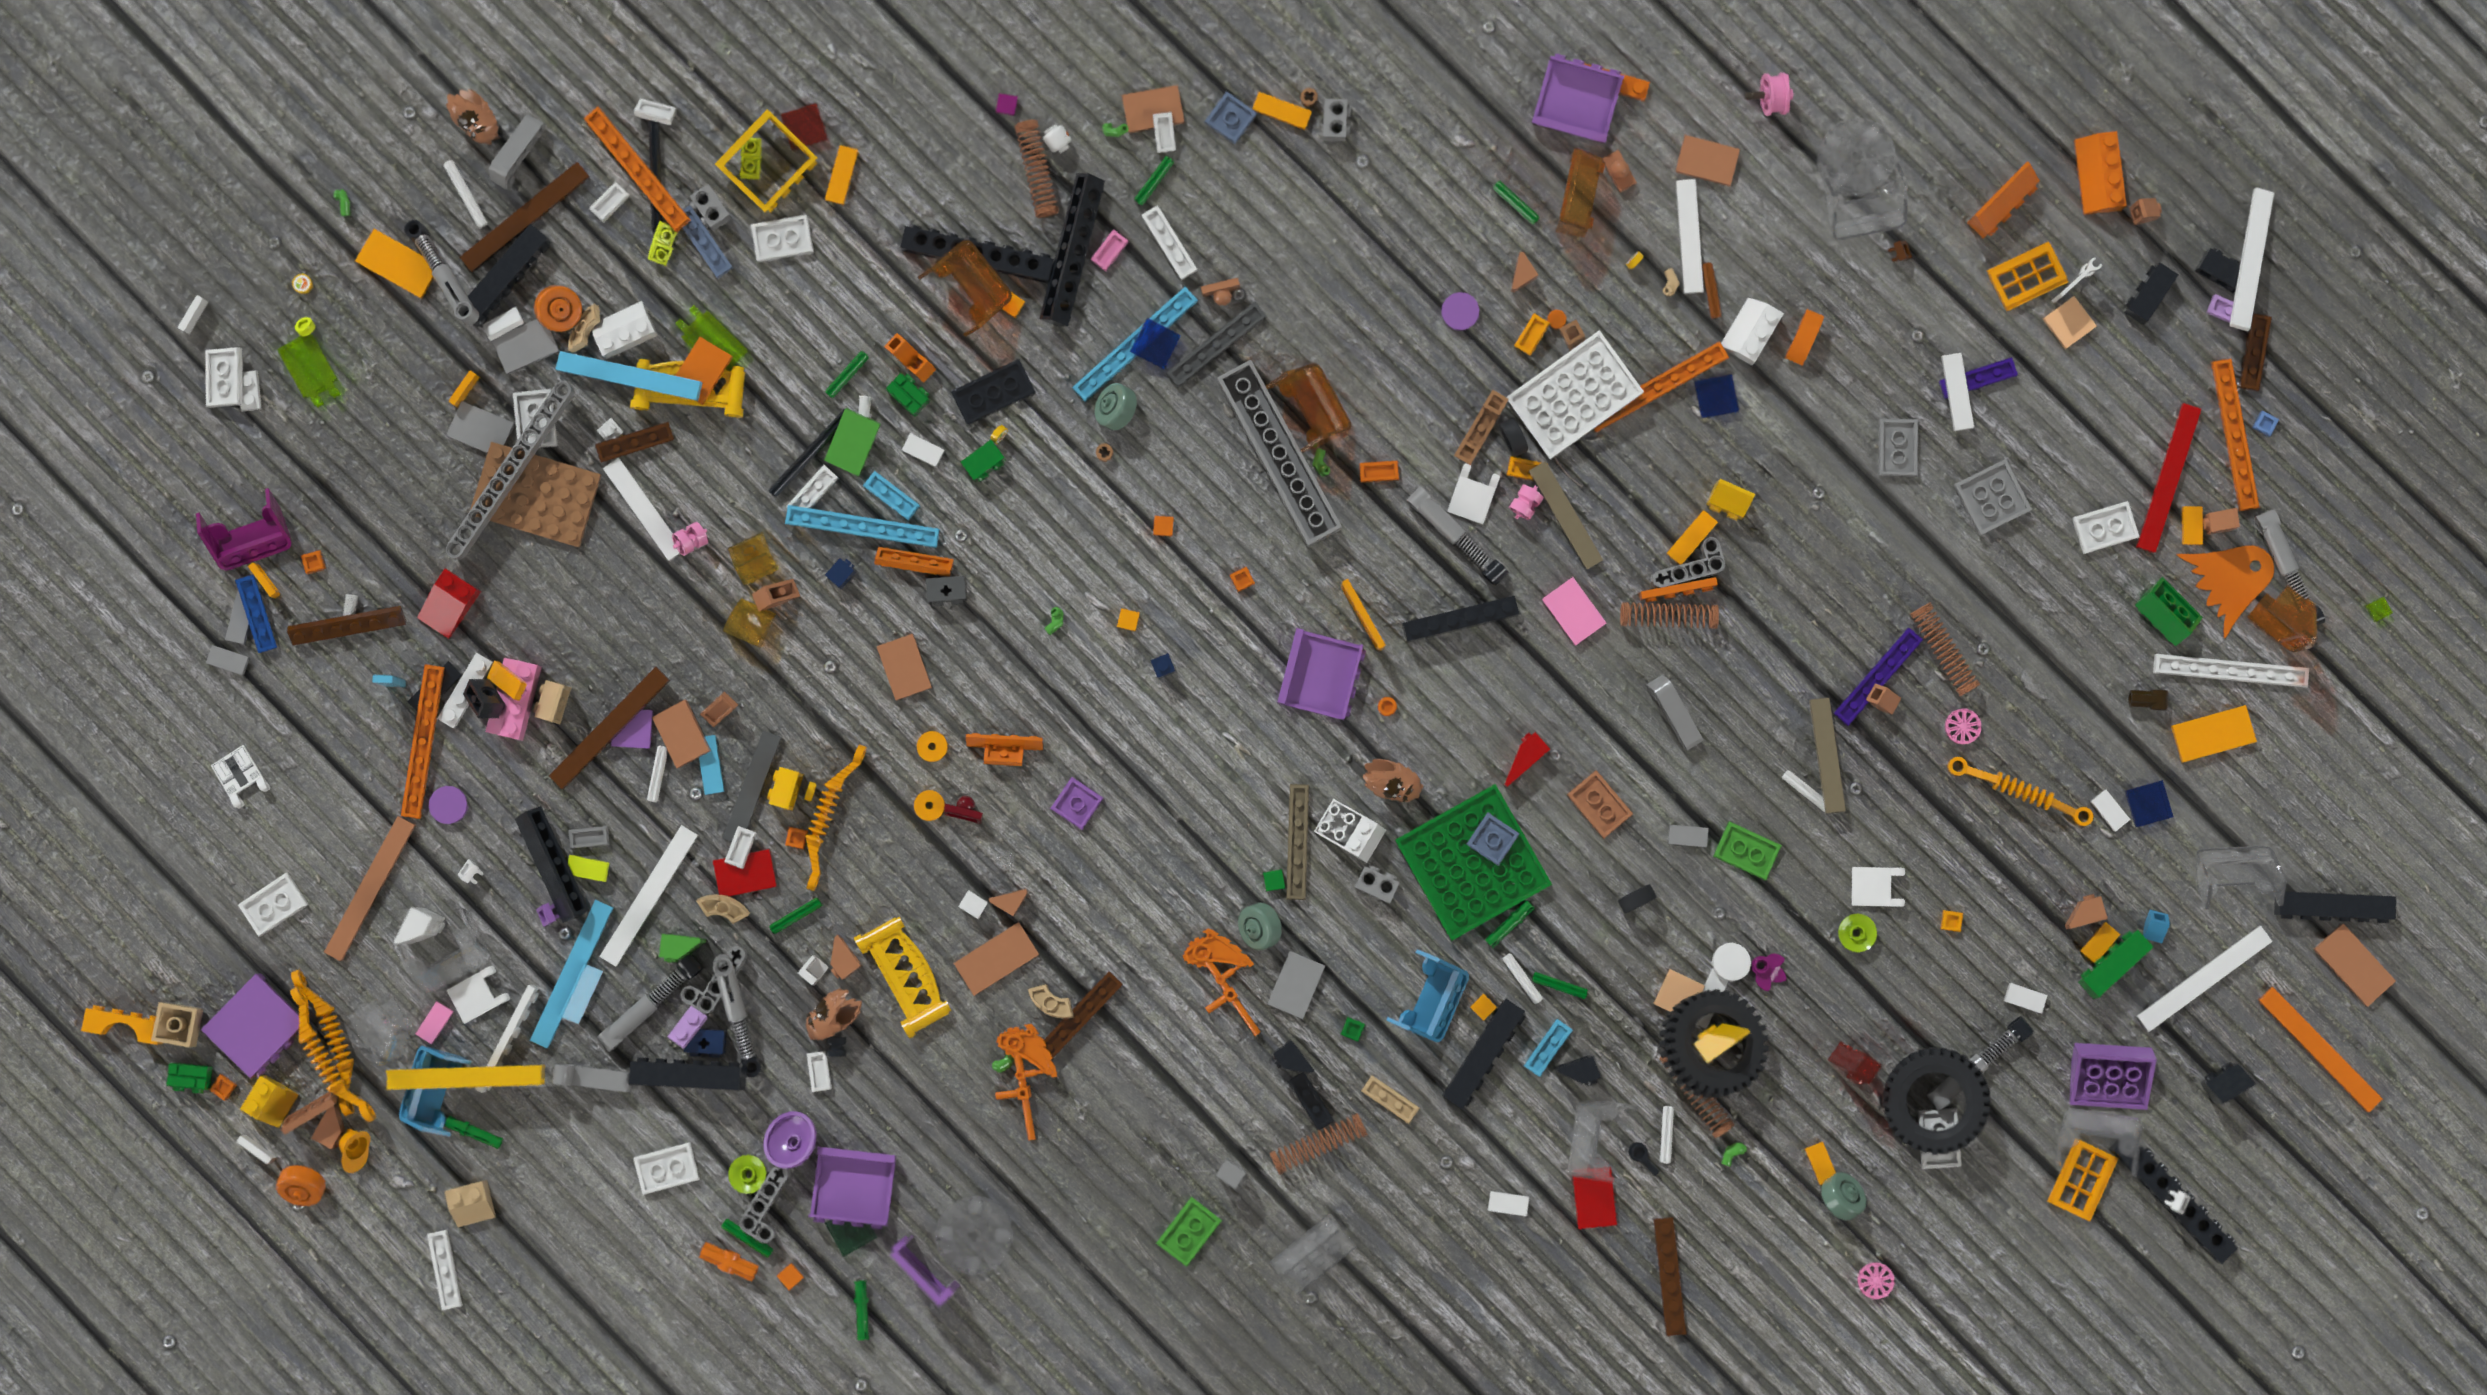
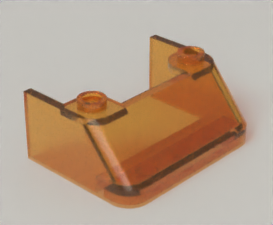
[1555,147,1605,238]
[918,240,1012,337]
[1266,363,1351,453]
[2247,586,2317,653]

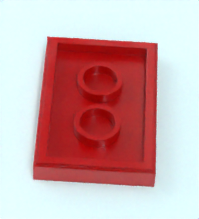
[713,849,777,897]
[1572,1167,1617,1229]

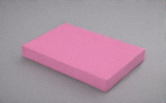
[1542,577,1606,646]

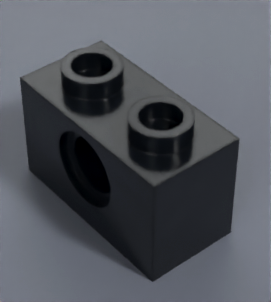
[463,679,505,718]

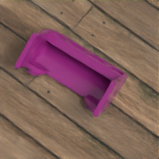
[196,488,291,570]

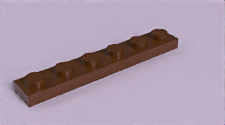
[287,606,406,646]
[1044,971,1123,1058]
[1653,1217,1686,1336]

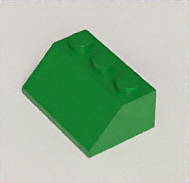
[2135,576,2203,646]

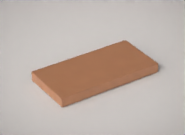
[953,922,1040,996]
[2314,923,2396,1007]

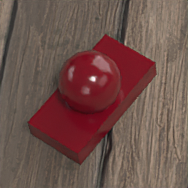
[944,796,983,824]

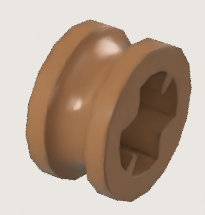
[1301,88,1318,107]
[1096,444,1113,462]

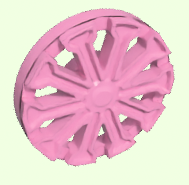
[1945,709,1981,745]
[1857,1262,1894,1299]

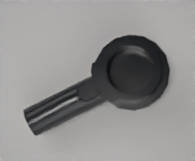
[1628,1142,1660,1176]

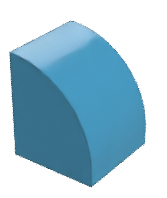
[2143,910,2170,943]

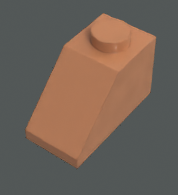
[2129,198,2162,226]
[2203,508,2240,534]
[752,579,800,611]
[2065,894,2108,929]
[831,935,863,980]
[311,1104,346,1149]

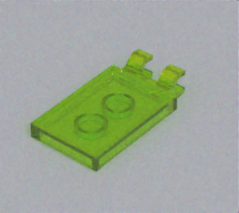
[675,305,749,371]
[277,333,341,408]

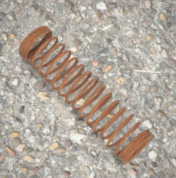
[1014,120,1059,218]
[1620,602,1719,629]
[1910,602,1980,696]
[1659,1057,1735,1138]
[1270,1113,1367,1175]

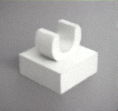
[597,418,624,440]
[457,859,483,884]
[2165,1191,2191,1215]

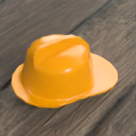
[339,1129,371,1173]

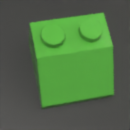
[659,934,706,963]

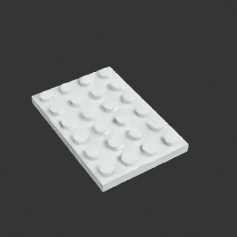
[1506,330,1644,460]

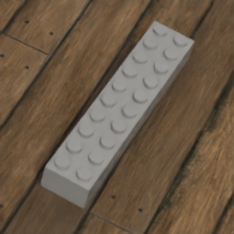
[1217,360,1342,547]

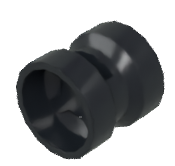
[827,1037,846,1057]

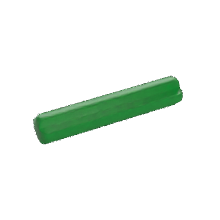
[1134,156,1174,206]
[1493,181,1540,225]
[825,351,869,398]
[769,898,822,934]
[1532,972,1588,999]
[721,1219,773,1258]

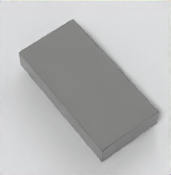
[206,645,250,676]
[1668,825,1708,847]
[569,826,610,849]

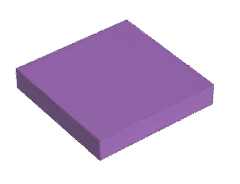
[611,710,653,749]
[1050,777,1104,830]

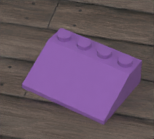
[2069,1043,2157,1110]

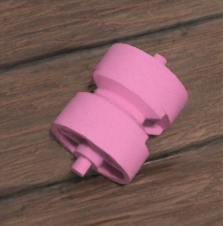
[1509,484,1544,521]
[672,522,708,556]

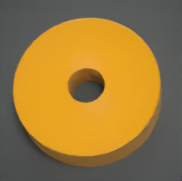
[917,731,948,762]
[914,790,945,821]

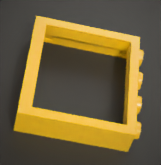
[715,109,818,213]

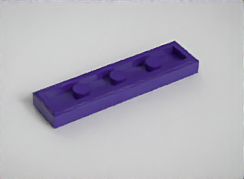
[1939,357,2018,399]

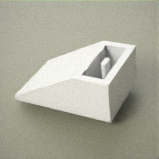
[1314,799,1386,863]

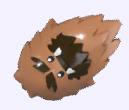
[446,89,500,145]
[1363,759,1423,803]
[806,988,862,1040]

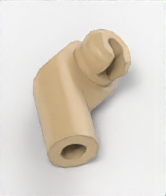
[1663,268,1679,297]

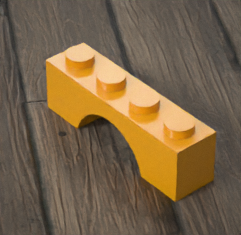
[81,1005,163,1045]

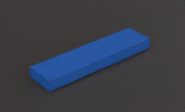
[235,574,277,653]

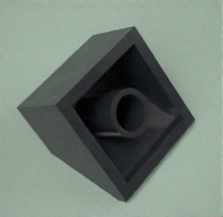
[1272,1039,1315,1073]
[1554,1055,1601,1086]
[2200,1062,2256,1104]

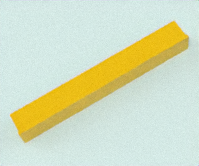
[386,1065,546,1090]

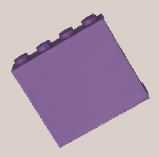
[1532,53,1624,144]
[1277,628,1366,720]
[201,974,300,1078]
[809,1147,897,1229]
[891,1235,960,1307]

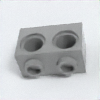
[1323,99,1351,141]
[690,184,732,231]
[1354,865,1400,904]
[1216,1158,1247,1189]

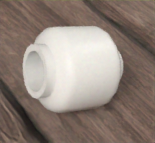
[1043,124,1071,154]

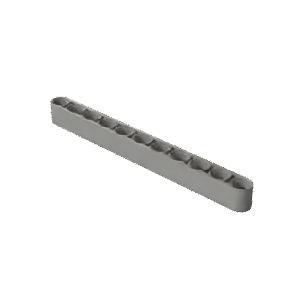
[446,381,575,559]

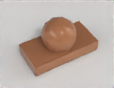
[1602,150,1637,193]
[1201,278,1240,306]
[700,691,738,727]

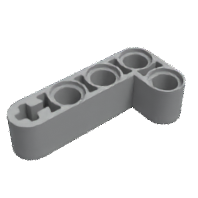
[489,114,546,190]
[1650,537,1725,589]
[1646,675,1703,751]
[681,946,748,1013]
[552,1063,632,1092]
[740,1166,790,1243]

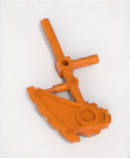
[1183,928,1261,1036]
[995,1024,1058,1141]

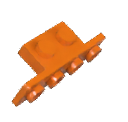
[966,733,1043,766]

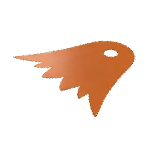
[2176,546,2274,638]

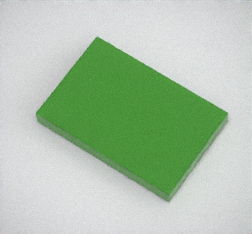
[824,408,881,476]
[1713,821,1782,881]
[1156,1196,1222,1267]

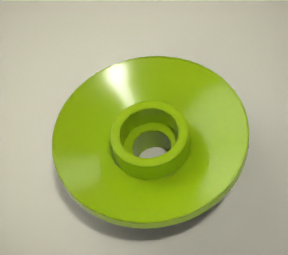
[1838,914,1877,952]
[728,1155,767,1194]

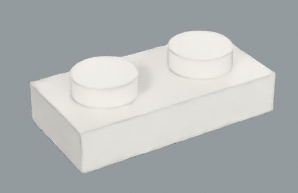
[240,370,262,411]

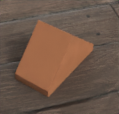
[1511,252,1538,293]
[989,889,1028,916]

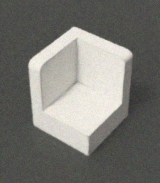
[958,890,988,919]
[798,955,829,985]

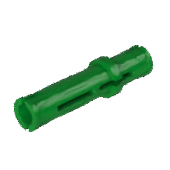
[1485,900,1535,948]
[444,1116,503,1149]
[853,1280,869,1340]

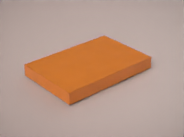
[675,337,733,405]

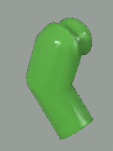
[1103,123,1129,137]
[334,189,350,216]
[1313,448,1331,476]
[1044,607,1064,635]
[992,1054,1014,1073]
[1721,1142,1747,1167]

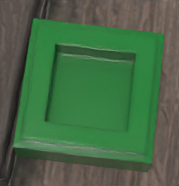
[1263,869,1285,892]
[1340,1017,1365,1042]

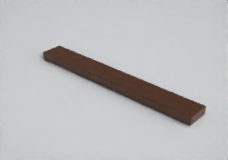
[459,162,590,273]
[549,667,670,790]

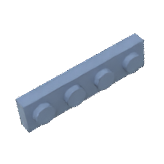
[683,205,733,279]

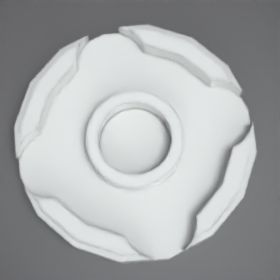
[1712,943,1751,982]

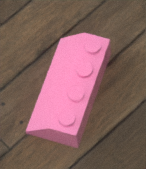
[485,658,542,741]

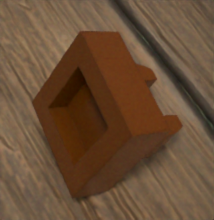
[1888,240,1913,262]

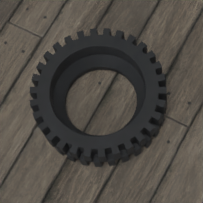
[1659,989,1769,1098]
[1883,1047,1991,1155]

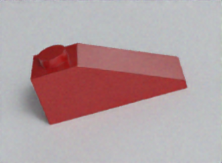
[1504,732,1550,788]

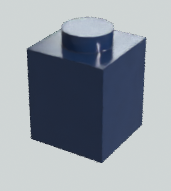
[825,558,856,589]
[1150,653,1176,680]

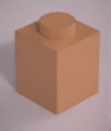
[1866,684,1901,715]

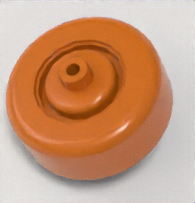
[534,285,582,332]
[276,1165,326,1206]

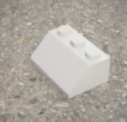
[1721,298,1784,366]
[592,301,658,360]
[393,907,445,944]

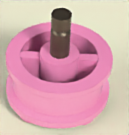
[1744,72,1793,116]

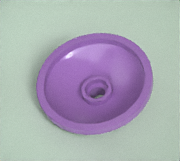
[763,1111,817,1169]

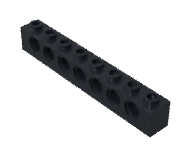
[1039,173,1105,327]
[900,224,1054,284]
[2109,1133,2238,1264]

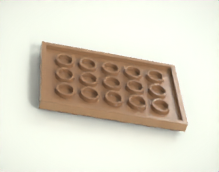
[470,442,602,548]

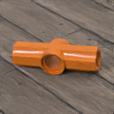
[699,1242,759,1281]

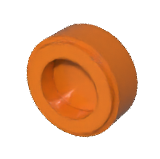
[1547,310,1566,330]
[1378,697,1397,716]

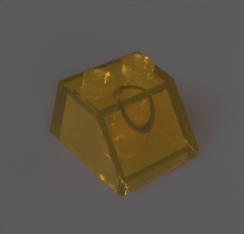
[728,532,779,585]
[723,598,776,649]

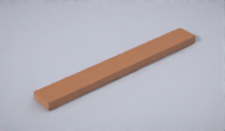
[324,816,416,961]

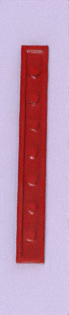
[2136,403,2202,553]

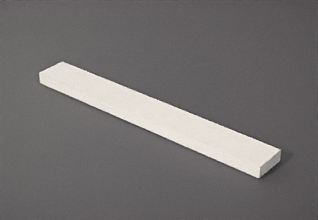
[2229,188,2274,331]
[2153,654,2309,688]
[600,825,699,967]
[2136,926,2273,1032]

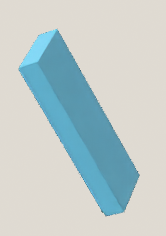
[863,471,920,521]
[372,675,406,687]
[699,735,725,795]
[560,963,603,1024]
[1524,1019,1573,1077]

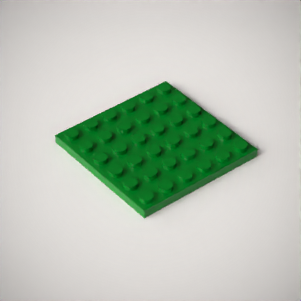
[1395,784,1552,941]

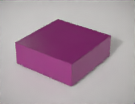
[996,93,1018,116]

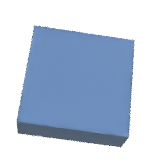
[2252,411,2279,437]

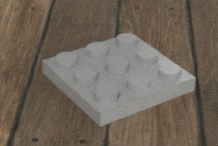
[1954,459,2032,536]

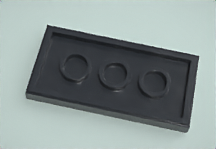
[951,359,1036,426]

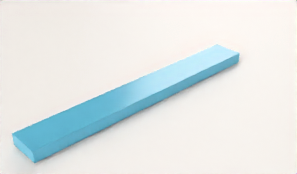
[1072,286,1198,402]
[555,351,703,401]
[785,505,940,548]
[530,900,614,1049]

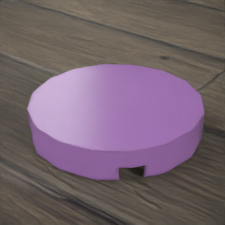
[1441,292,1479,331]
[429,786,468,824]

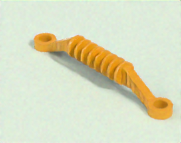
[805,744,867,891]
[1947,757,2094,826]
[291,969,354,1116]
[290,986,376,1123]

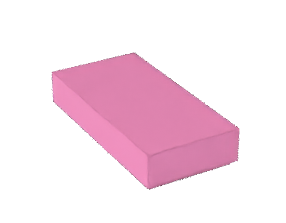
[1090,230,1129,272]
[416,1001,454,1044]

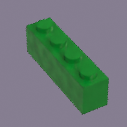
[2078,930,2153,999]

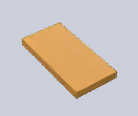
[355,229,434,299]
[1341,579,1386,652]
[2171,705,2257,763]

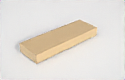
[1361,1075,1420,1124]

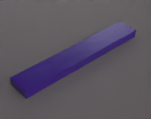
[1833,627,1923,726]

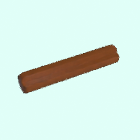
[1702,262,1722,319]

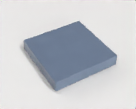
[1204,91,1257,144]
[1466,812,1519,866]

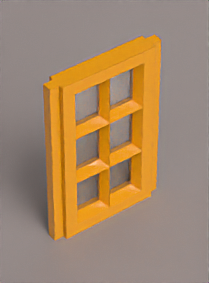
[1987,241,2069,311]
[2047,1138,2119,1222]

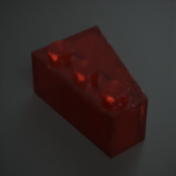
[1828,1041,1883,1085]

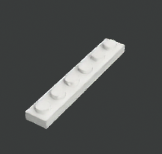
[475,985,539,1093]

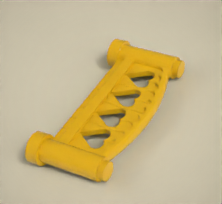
[630,359,745,418]
[854,917,952,1039]

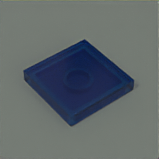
[1129,318,1181,369]
[1694,374,1739,419]
[2125,780,2174,828]

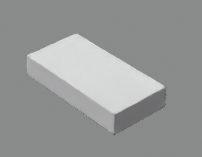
[634,99,677,125]
[1153,112,1176,153]
[589,182,630,223]
[178,295,208,334]
[483,307,524,341]
[902,433,945,468]
[2090,790,2131,832]
[724,826,757,869]
[2004,983,2048,1014]
[807,1051,832,1092]
[237,1135,277,1164]
[1488,1191,1529,1216]

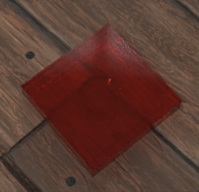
[780,103,828,151]

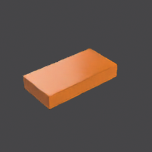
[1359,461,1399,483]

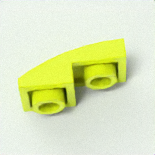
[740,138,762,180]
[648,221,677,266]
[568,855,610,882]

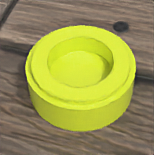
[295,317,315,336]

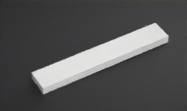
[1676,179,1704,294]
[603,457,680,561]

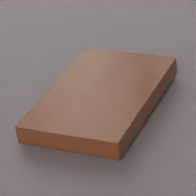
[1122,85,1184,133]
[1675,135,1740,187]
[876,634,932,701]
[652,700,711,769]
[1567,770,1633,839]
[281,1092,338,1135]

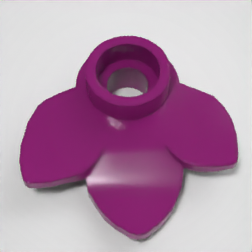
[1751,954,1786,991]

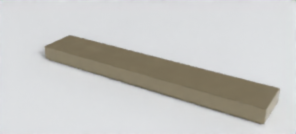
[1528,461,1603,570]
[1809,698,1846,814]
[1286,784,1309,900]

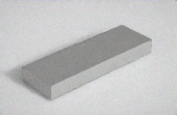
[225,590,250,645]

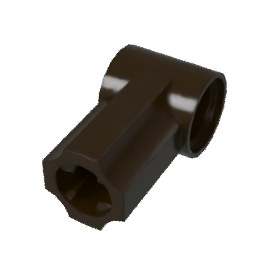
[2128,690,2168,710]

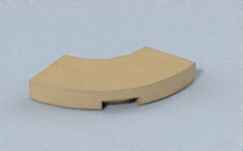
[568,303,600,353]
[696,894,750,924]
[1028,984,1074,1019]

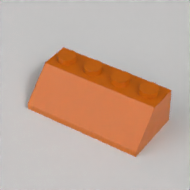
[2074,131,2127,215]
[1967,161,2040,238]

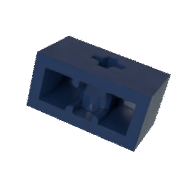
[684,1029,727,1058]

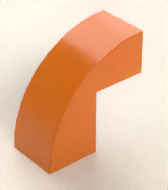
[1785,309,1824,366]
[884,333,936,383]

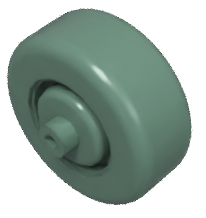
[1095,383,1137,430]
[1238,903,1282,951]
[1821,1172,1867,1220]

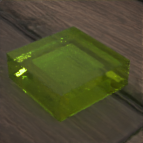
[2365,596,2393,622]

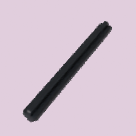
[648,120,662,232]
[769,409,845,497]

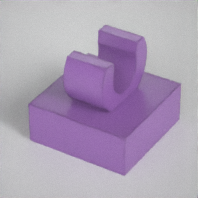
[536,903,559,927]

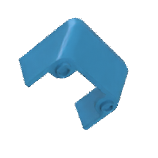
[1386,949,1469,1042]
[399,1046,472,1136]

